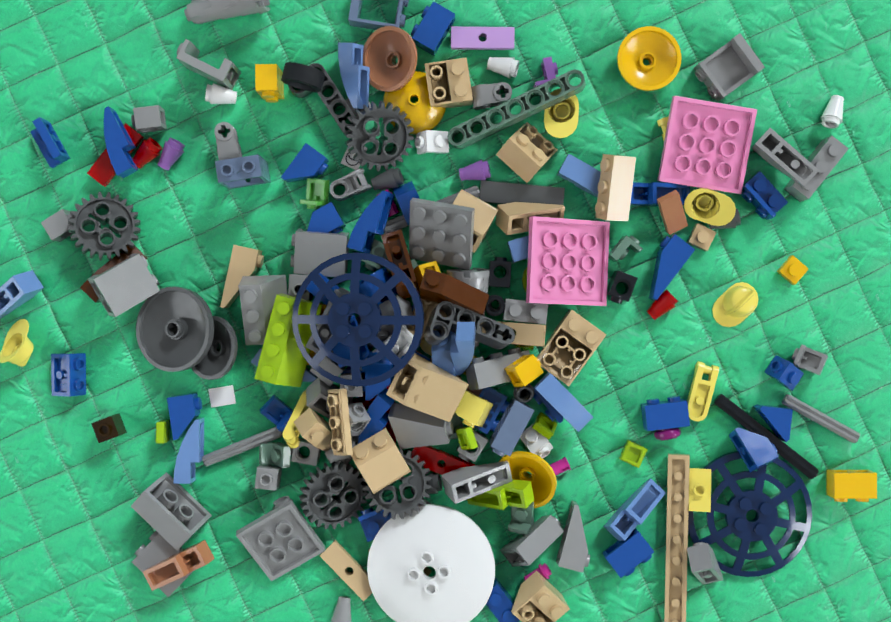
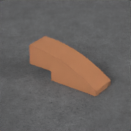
[143,540,215,591]

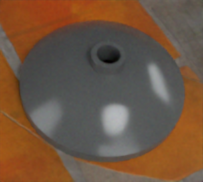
[192,316,238,380]

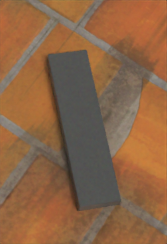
[479,180,565,205]

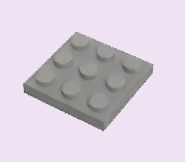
[409,198,475,270]
[236,500,325,581]

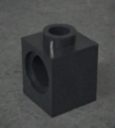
[488,257,512,288]
[607,270,638,304]

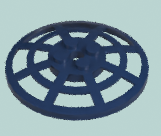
[292,253,424,387]
[688,451,812,577]

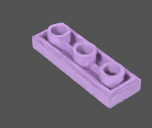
[451,26,515,50]

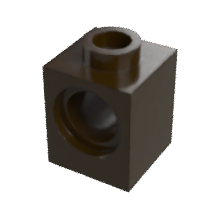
[91,413,127,443]

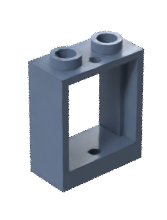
[348,0,409,30]
[215,154,271,189]
[489,396,535,457]

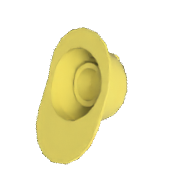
[544,88,579,138]
[684,188,736,226]
[712,282,759,327]
[0,319,34,367]

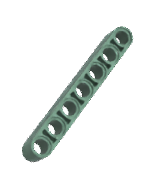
[447,69,586,149]

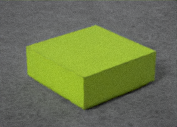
[532,412,558,439]
[156,420,170,444]
[455,426,478,450]
[619,440,648,468]

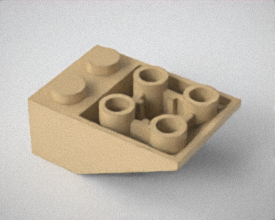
[537,309,606,386]
[386,354,469,422]

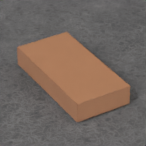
[657,190,688,235]

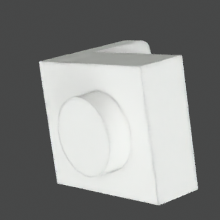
[415,130,449,154]
[520,424,553,458]

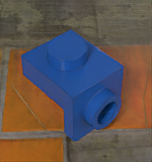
[765,356,804,391]
[260,395,293,432]

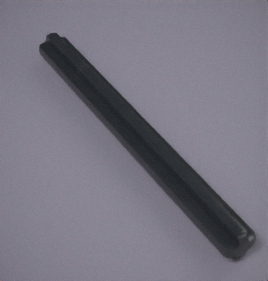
[714,394,819,479]

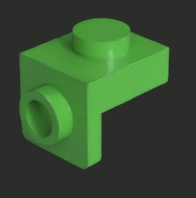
[299,178,330,209]

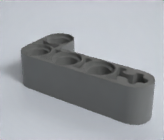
[288,63,356,139]
[424,301,515,350]

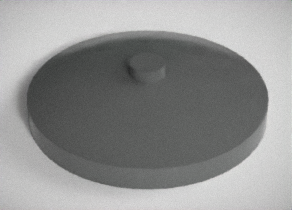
[136,287,214,372]

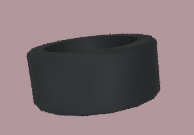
[281,62,325,92]

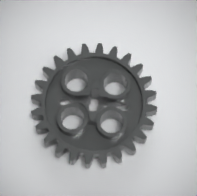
[345,101,414,171]
[68,192,141,261]
[363,449,433,520]
[299,461,369,529]

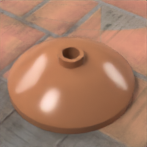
[363,26,417,92]

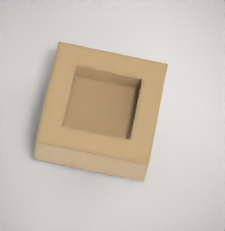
[687,223,717,252]

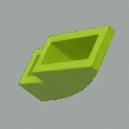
[467,480,535,510]

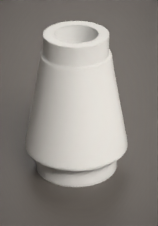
[487,57,519,78]
[205,83,237,104]
[821,95,844,129]

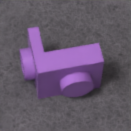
[533,57,558,90]

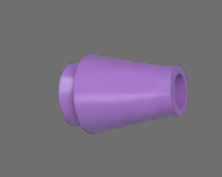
[158,137,185,171]
[459,160,491,181]

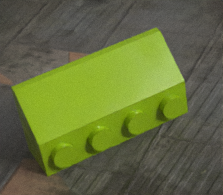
[254,293,322,387]

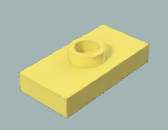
[689,468,711,512]

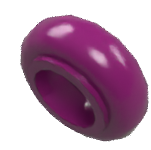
[654,428,681,440]

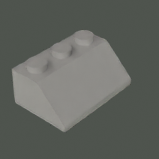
[238,275,288,345]
[131,472,212,551]

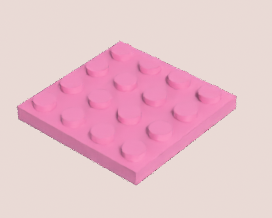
[657,96,757,194]
[526,216,610,306]

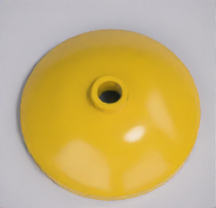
[617,26,682,91]
[383,71,446,134]
[499,451,557,508]

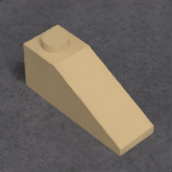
[495,202,565,235]
[220,245,264,308]
[294,407,332,452]

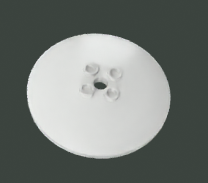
[367,504,495,622]

